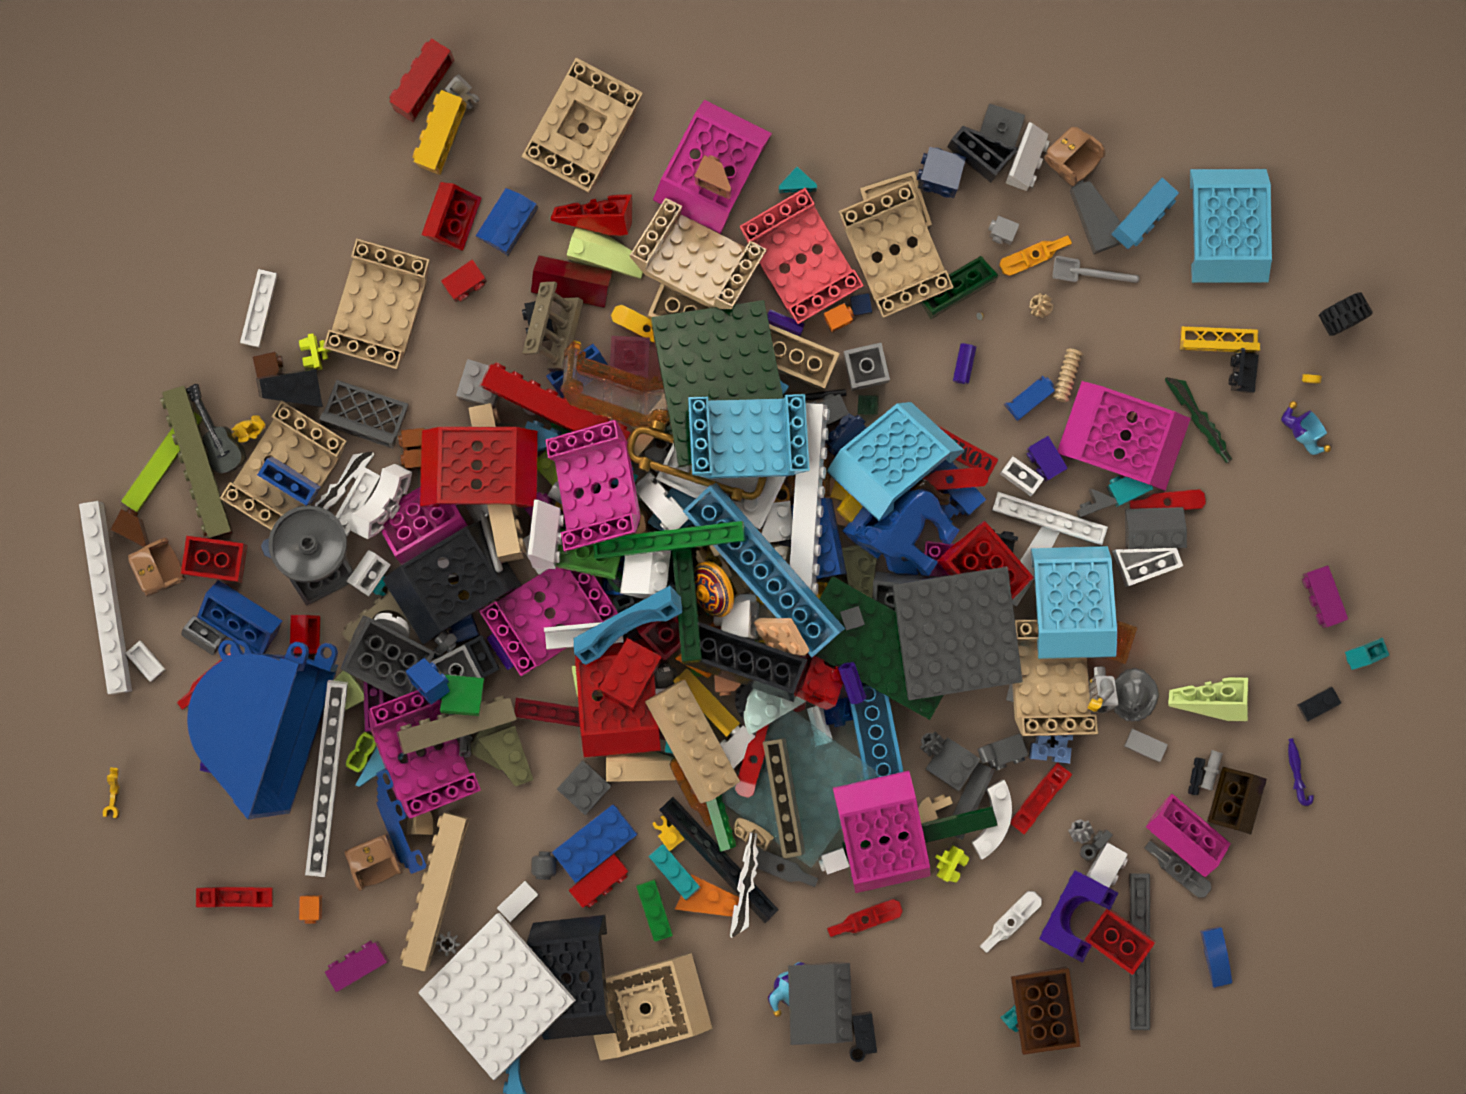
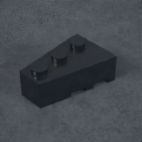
[947,126,1019,183]
[256,368,323,407]

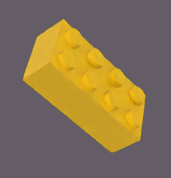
[412,90,467,175]

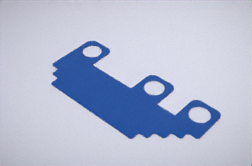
[376,769,426,874]

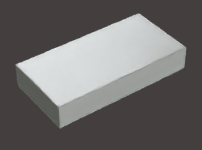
[125,641,166,682]
[497,881,539,922]

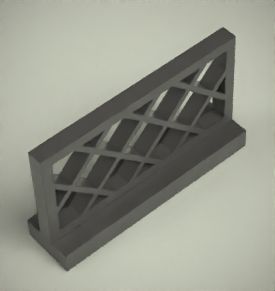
[320,380,409,449]

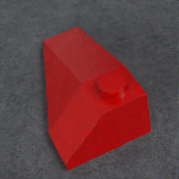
[551,194,632,236]

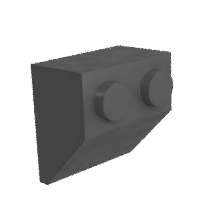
[926,737,981,791]

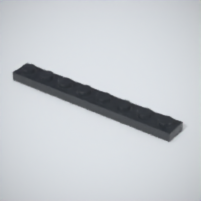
[659,797,779,923]

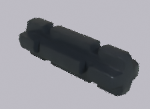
[1188,757,1205,796]

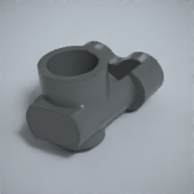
[432,630,457,659]

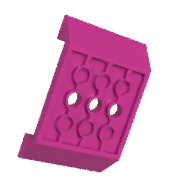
[653,100,772,234]
[1057,381,1191,491]
[545,420,641,552]
[479,567,618,676]
[368,690,481,819]
[833,771,931,893]

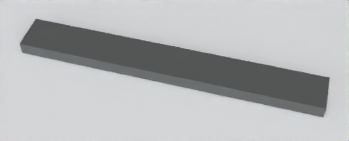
[1130,873,1150,1030]

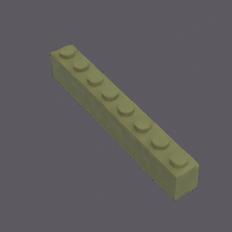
[160,385,233,539]

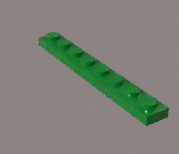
[593,521,746,559]

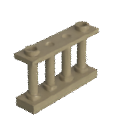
[522,282,583,372]

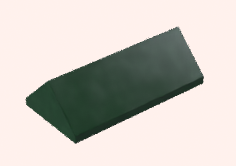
[920,256,999,319]

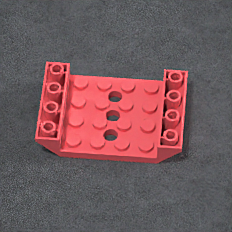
[739,188,864,324]

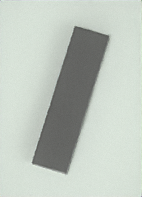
[952,763,995,840]

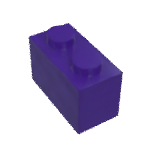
[1026,436,1068,482]

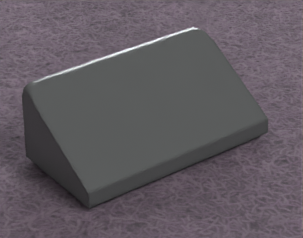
[181,615,225,655]

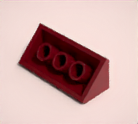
[531,255,613,308]

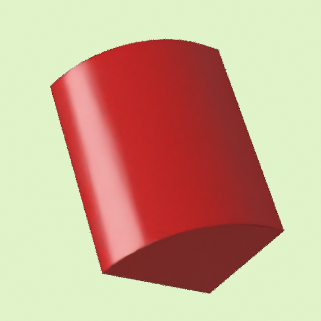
[290,615,320,654]

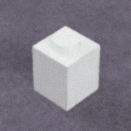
[819,848,849,874]

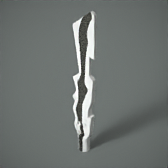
[315,452,374,510]
[730,833,759,938]

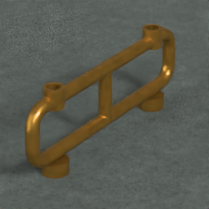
[627,420,767,502]

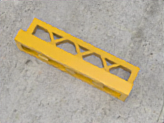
[1180,326,1260,353]
[673,668,740,737]

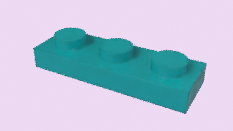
[648,844,701,901]

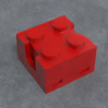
[796,656,843,710]

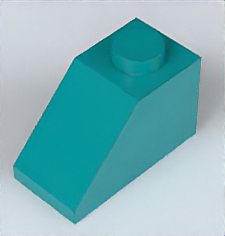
[1106,476,1153,507]
[1345,638,1390,670]

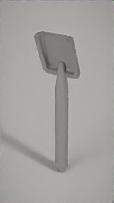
[1052,256,1140,283]
[465,505,503,573]

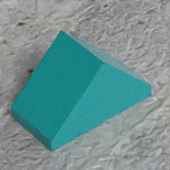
[778,167,817,193]

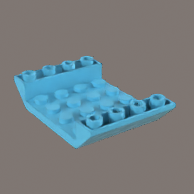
[1190,169,1272,283]
[688,394,810,479]
[827,402,964,521]
[1031,546,1117,659]

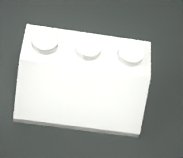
[1006,122,1050,191]
[528,500,565,569]
[620,550,671,599]

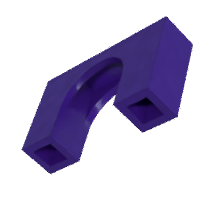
[1039,870,1119,962]

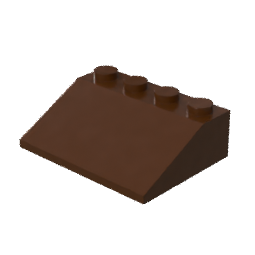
[1011,966,1081,1055]

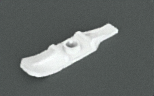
[980,891,1042,953]

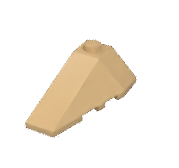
[606,752,684,782]

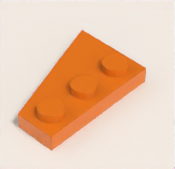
[675,874,743,917]

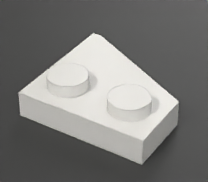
[761,501,793,543]

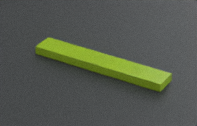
[121,412,203,512]

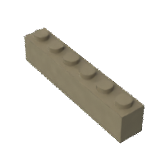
[396,695,517,754]
[763,738,806,858]

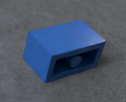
[405,658,450,704]

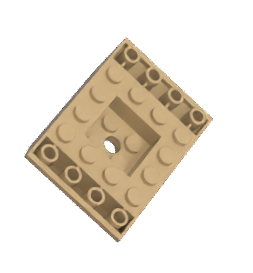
[521,58,643,193]
[593,953,713,1060]

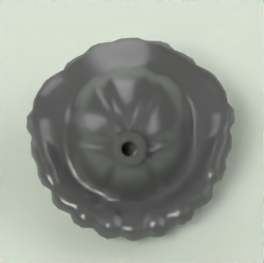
[1114,668,1159,722]

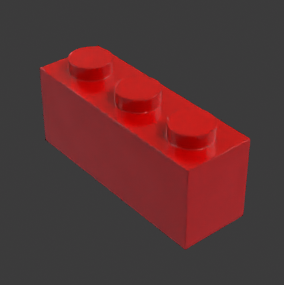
[569,853,629,908]

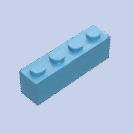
[1112,178,1179,249]

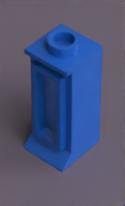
[1004,376,1055,421]

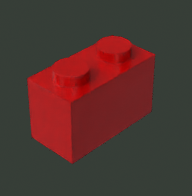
[441,259,487,302]

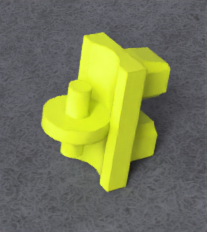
[299,333,332,370]
[935,845,969,883]

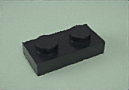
[1297,687,1342,722]

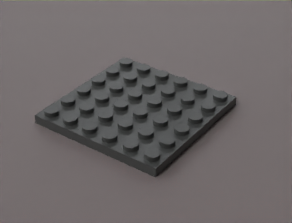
[892,567,1023,700]

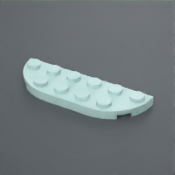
[744,663,833,735]

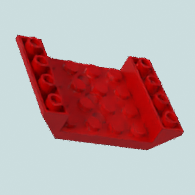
[420,427,538,507]
[575,638,661,758]

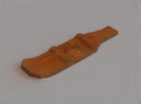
[669,757,712,827]

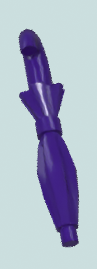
[1288,738,1314,806]

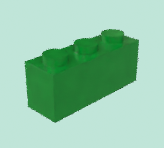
[636,879,673,942]

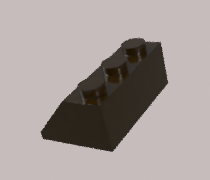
[1207,767,1267,835]

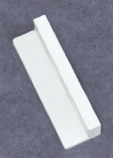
[544,622,624,650]

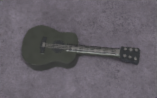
[186,384,246,473]

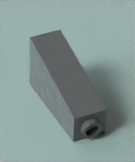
[1070,180,1121,255]

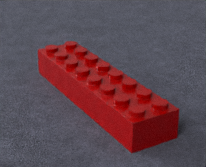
[479,362,631,441]

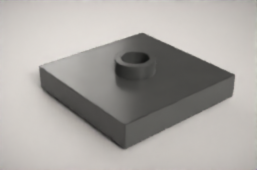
[980,103,1025,147]

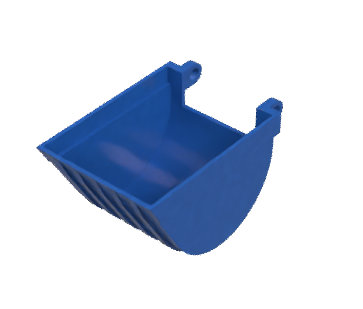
[187,640,338,819]

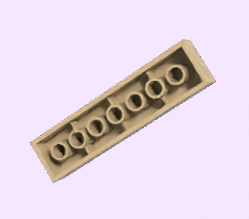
[468,403,526,563]
[400,812,470,971]

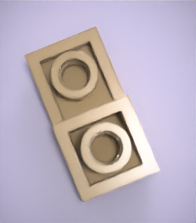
[732,818,774,851]

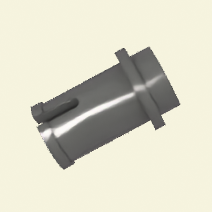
[458,734,473,758]

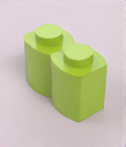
[346,732,377,773]

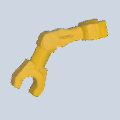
[103,767,120,818]

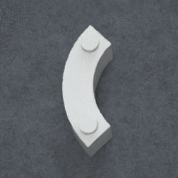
[350,464,412,539]
[635,471,689,530]
[971,780,1012,859]

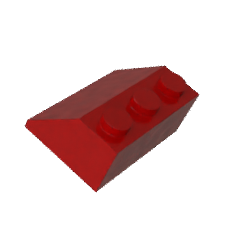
[421,182,482,251]

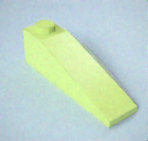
[567,227,643,279]
[1168,677,1248,721]

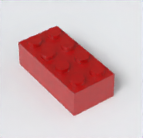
[389,38,454,122]

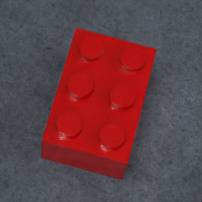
[180,535,248,583]
[599,638,662,711]
[1084,909,1156,975]

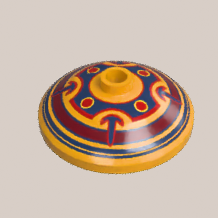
[694,561,734,617]

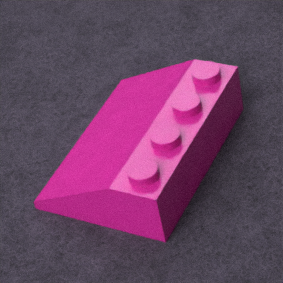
[381,486,468,565]

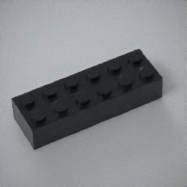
[684,622,807,702]

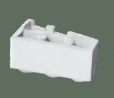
[1112,548,1183,587]

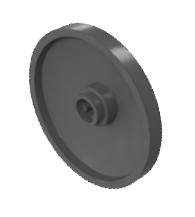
[269,506,347,583]

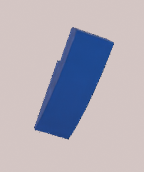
[1200,927,1232,988]

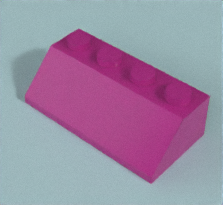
[1146,793,1231,877]

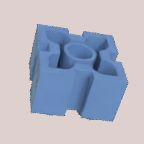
[1029,735,1073,764]

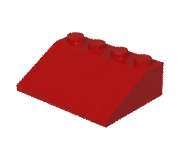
[937,521,1034,600]

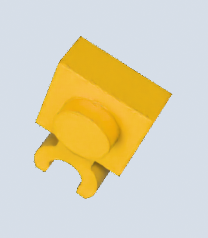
[652,815,685,851]

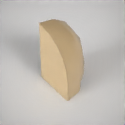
[407,811,433,835]

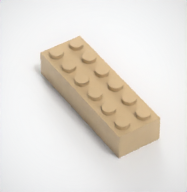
[645,680,740,803]

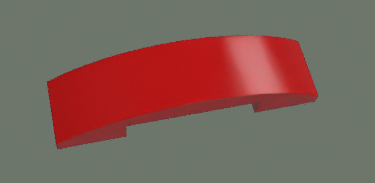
[1010,762,1073,835]
[196,887,273,907]

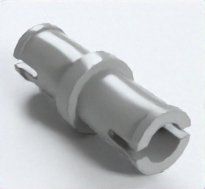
[1201,750,1223,790]

